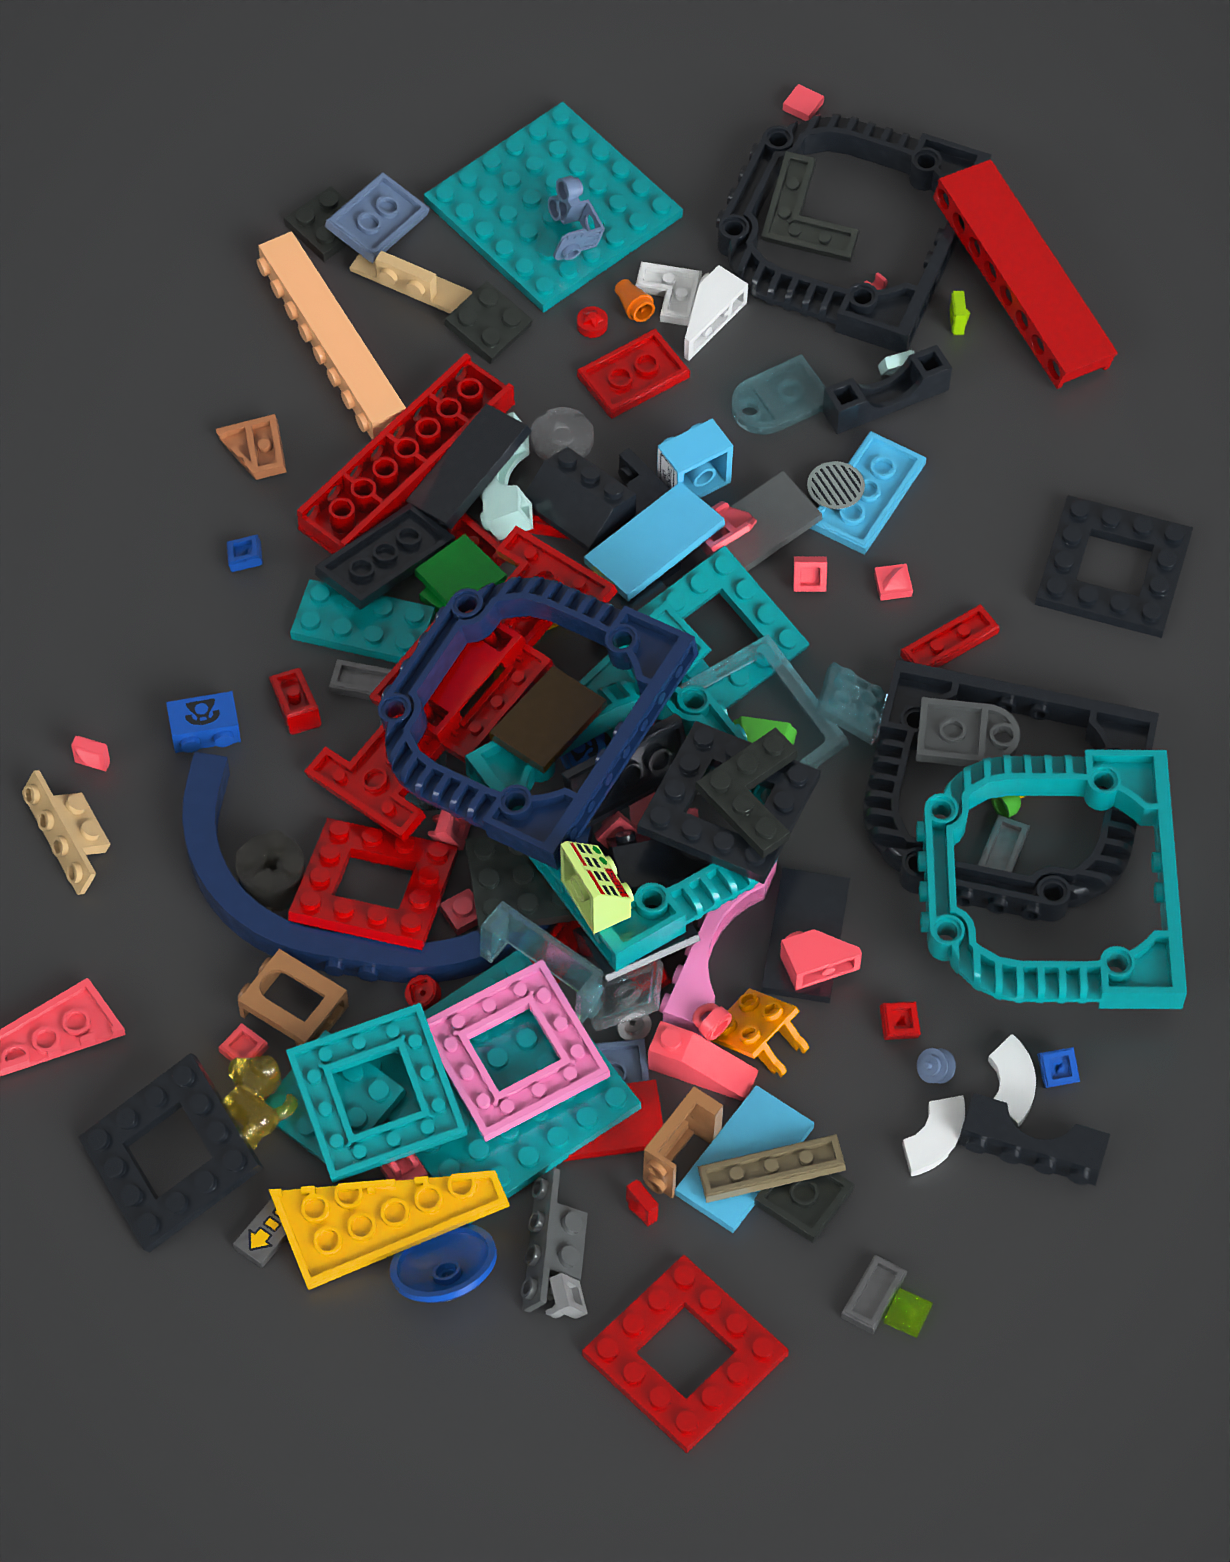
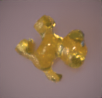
[223,1055,298,1151]

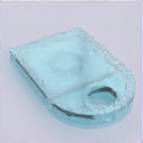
[731,354,826,435]

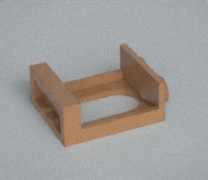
[238,949,349,1046]
[643,1086,723,1198]

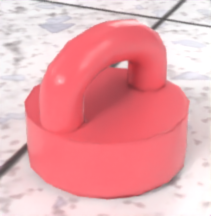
[692,1003,732,1041]

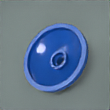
[390,1223,497,1303]

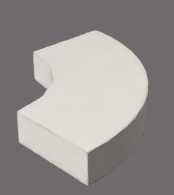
[988,1034,1036,1128]
[902,1095,965,1176]

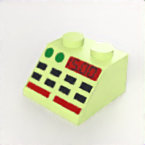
[560,841,634,934]

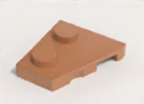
[216,414,287,480]

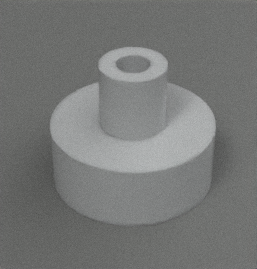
[614,1004,652,1040]

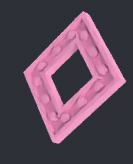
[426,959,611,1142]

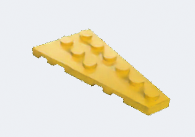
[269,1170,510,1290]

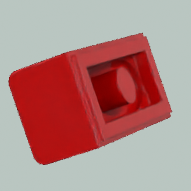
[269,668,322,735]

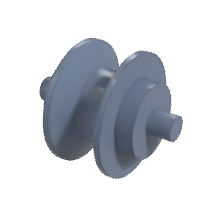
[917,1048,956,1084]

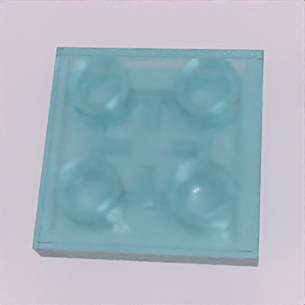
[815,662,888,745]

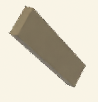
[698,1134,846,1203]

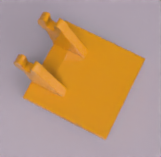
[710,988,809,1077]

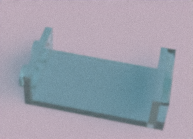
[480,901,604,1023]

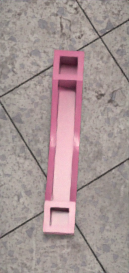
[659,861,777,1037]

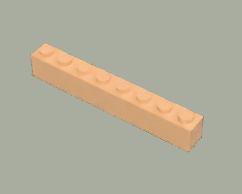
[257,231,406,440]

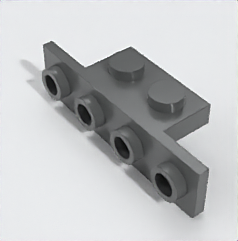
[521,1168,588,1313]

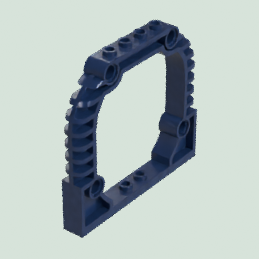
[378,576,699,870]

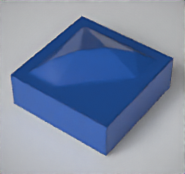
[227,534,263,572]
[1037,1047,1080,1088]

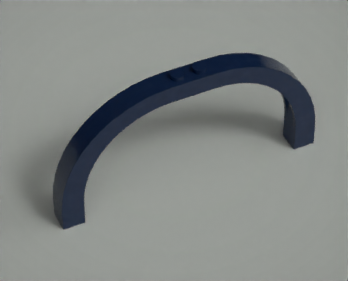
[182,752,593,983]

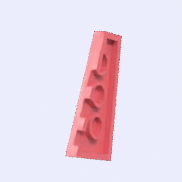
[0,978,126,1077]

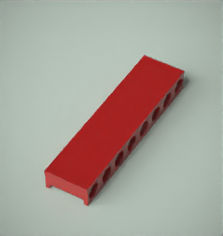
[933,159,1118,389]
[297,353,515,554]

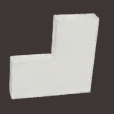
[635,261,702,326]

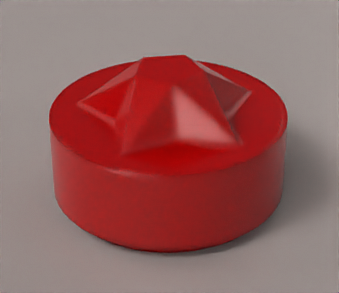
[577,306,608,338]
[405,975,441,1011]

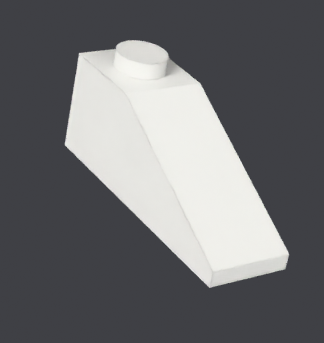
[684,265,748,361]

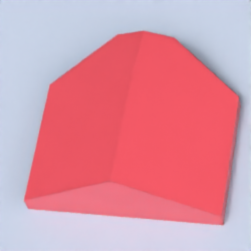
[700,501,757,555]

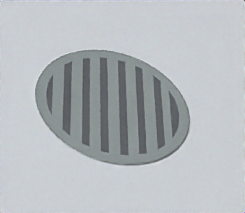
[807,461,865,509]

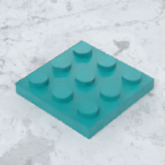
[257,1030,407,1164]

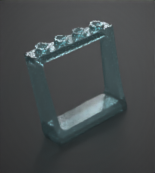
[678,634,849,771]

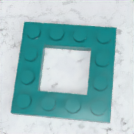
[638,546,810,710]
[286,1003,468,1183]

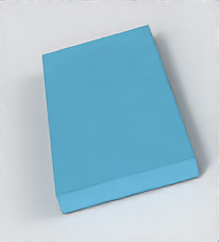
[810,431,926,555]
[584,481,725,601]
[675,1085,814,1233]

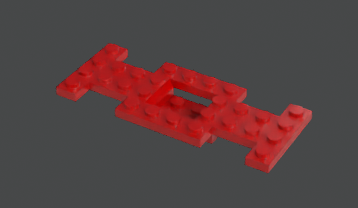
[304,526,618,842]

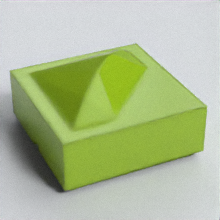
[949,291,971,335]

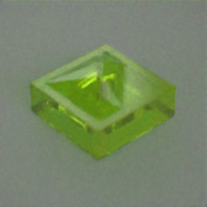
[884,1288,933,1338]

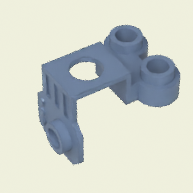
[548,175,605,260]

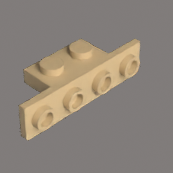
[350,251,472,314]
[22,770,110,895]

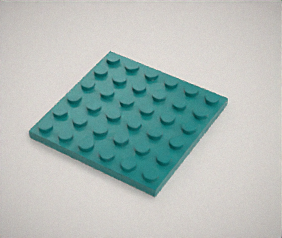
[423,101,683,313]
[368,948,642,1224]

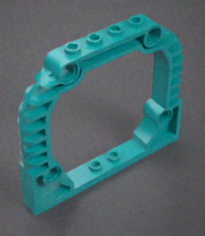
[465,680,779,972]
[916,750,1187,1009]

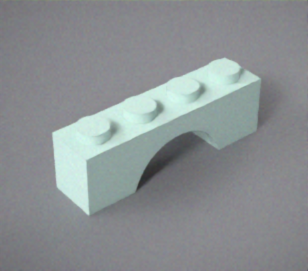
[480,412,533,541]

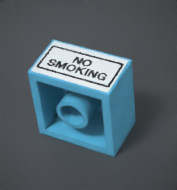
[657,418,733,498]

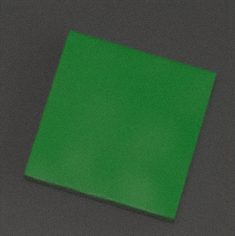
[415,534,507,606]

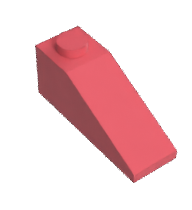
[648,1021,758,1101]

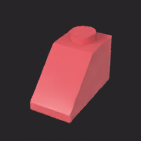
[780,929,862,991]

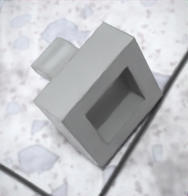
[545,1273,588,1319]

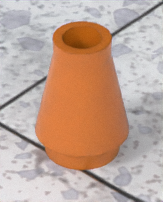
[615,279,655,322]

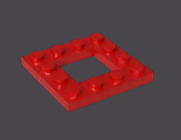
[288,818,458,950]
[582,1254,789,1454]

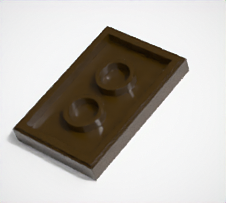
[490,666,607,774]

